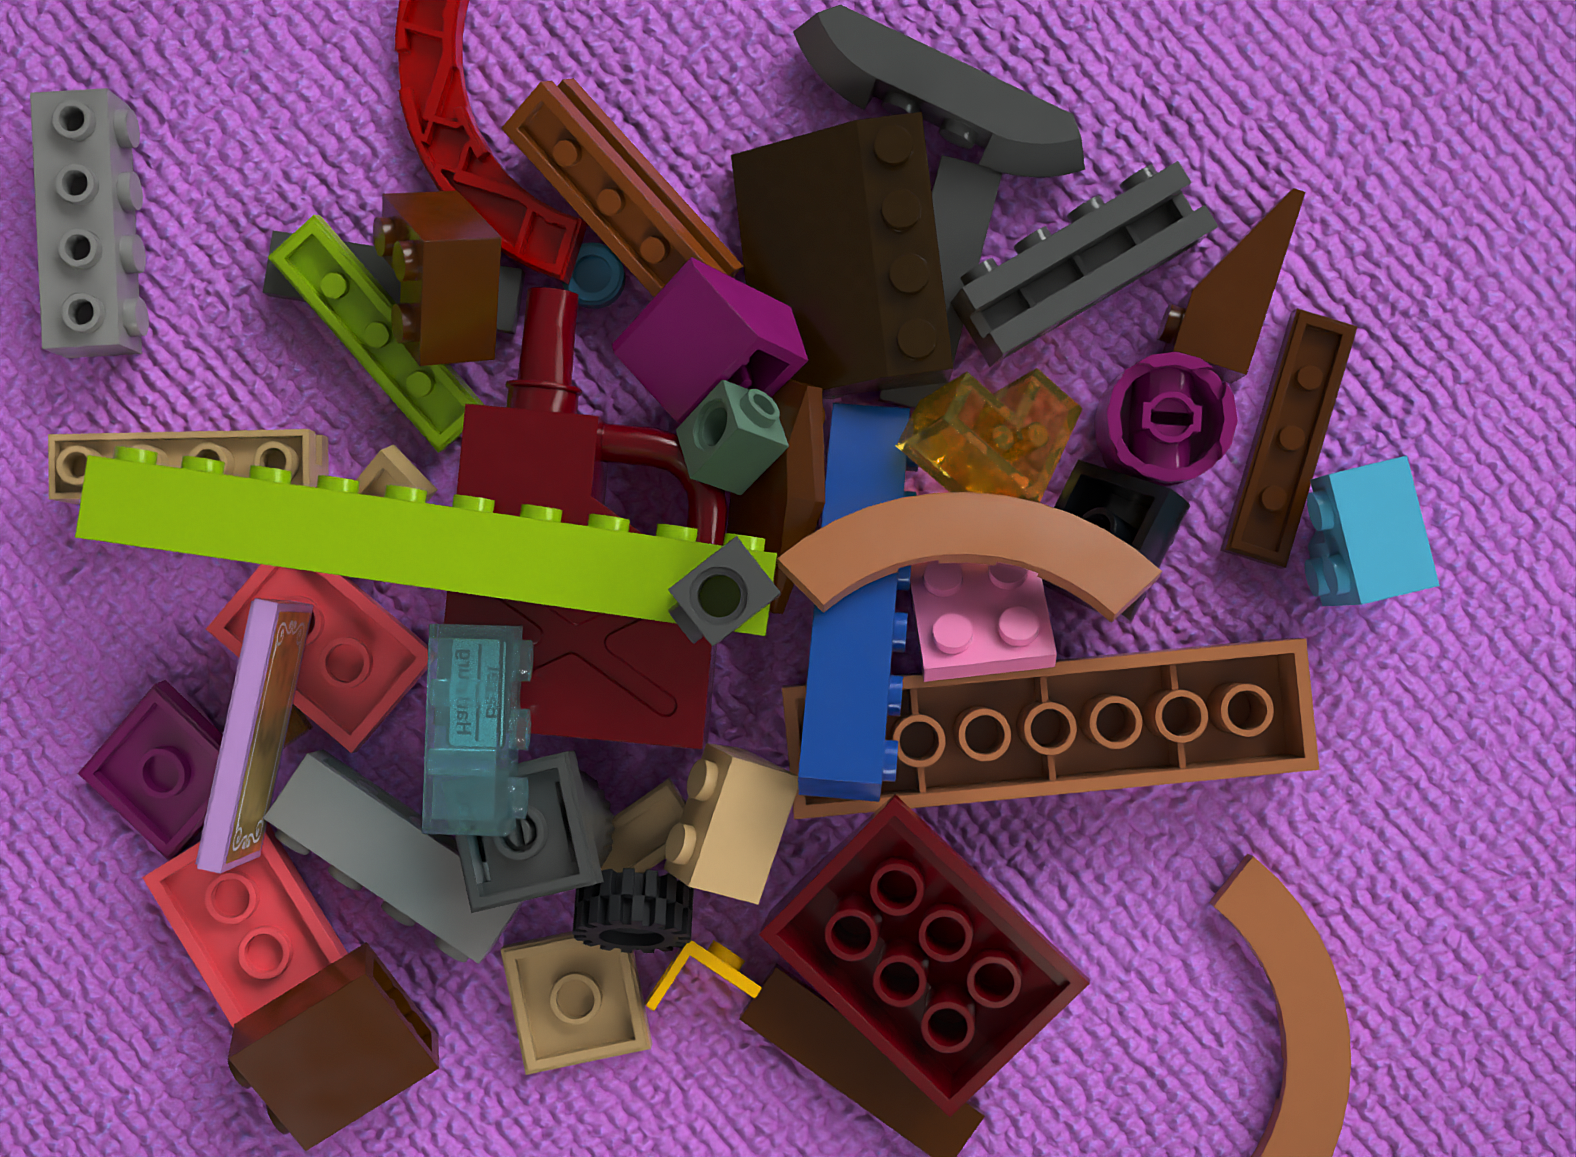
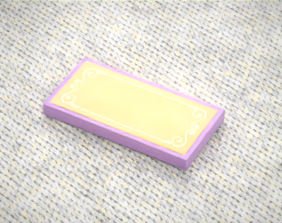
[195,598,313,874]

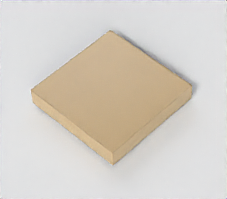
[500,931,653,1075]

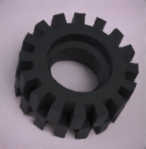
[572,868,694,953]

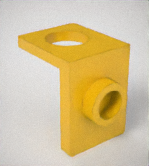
[644,940,762,1011]

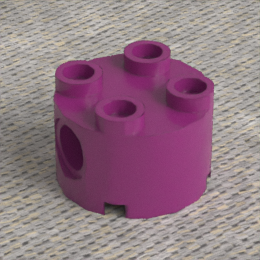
[1094,352,1238,487]

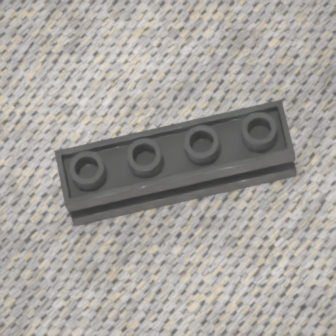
[950,161,1219,367]

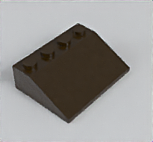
[731,112,954,398]

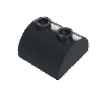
[1042,459,1190,624]

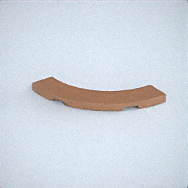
[777,492,1162,623]
[1209,853,1351,1157]

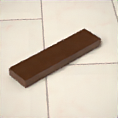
[1220,308,1358,569]
[739,963,985,1157]

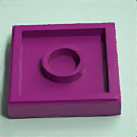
[78,680,223,861]

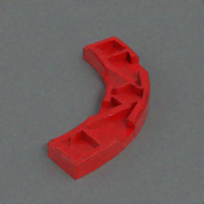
[395,0,588,285]

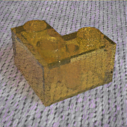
[896,368,1082,503]

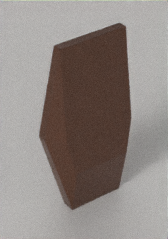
[727,379,825,614]

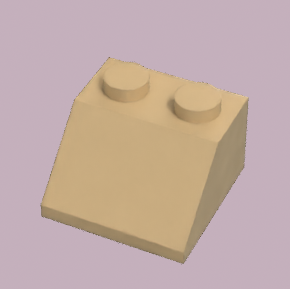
[664,743,798,905]

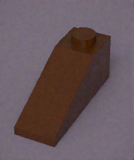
[1157,188,1306,384]

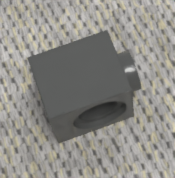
[668,536,781,647]

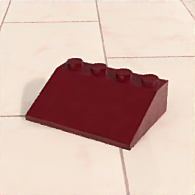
[758,794,1090,1117]

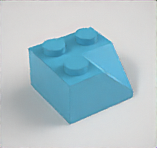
[1305,455,1440,606]

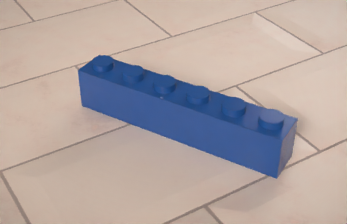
[798,403,921,802]

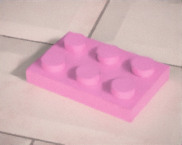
[909,489,1057,682]

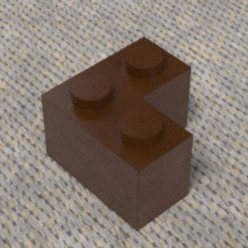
[373,191,502,366]

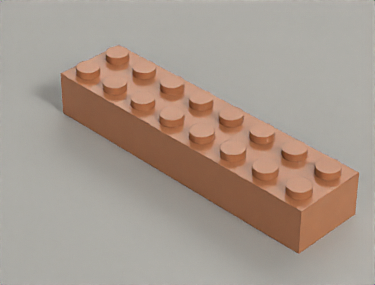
[782,638,1320,819]

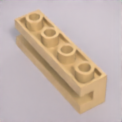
[48,429,329,505]

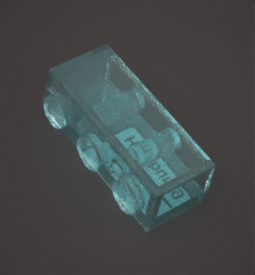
[422,624,533,836]

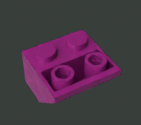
[612,257,808,424]

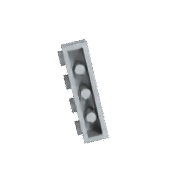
[30,88,149,358]

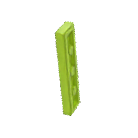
[268,215,484,453]

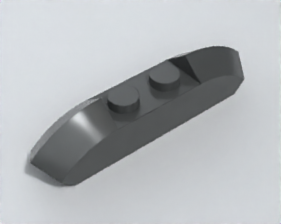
[793,4,1085,177]

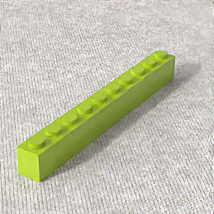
[75,446,777,636]

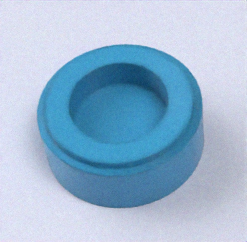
[562,243,626,309]

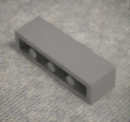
[263,749,524,964]

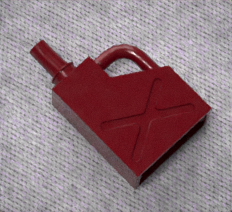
[434,287,727,749]

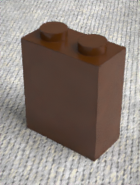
[228,942,439,1151]

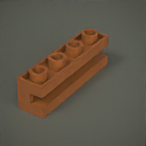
[501,78,743,297]

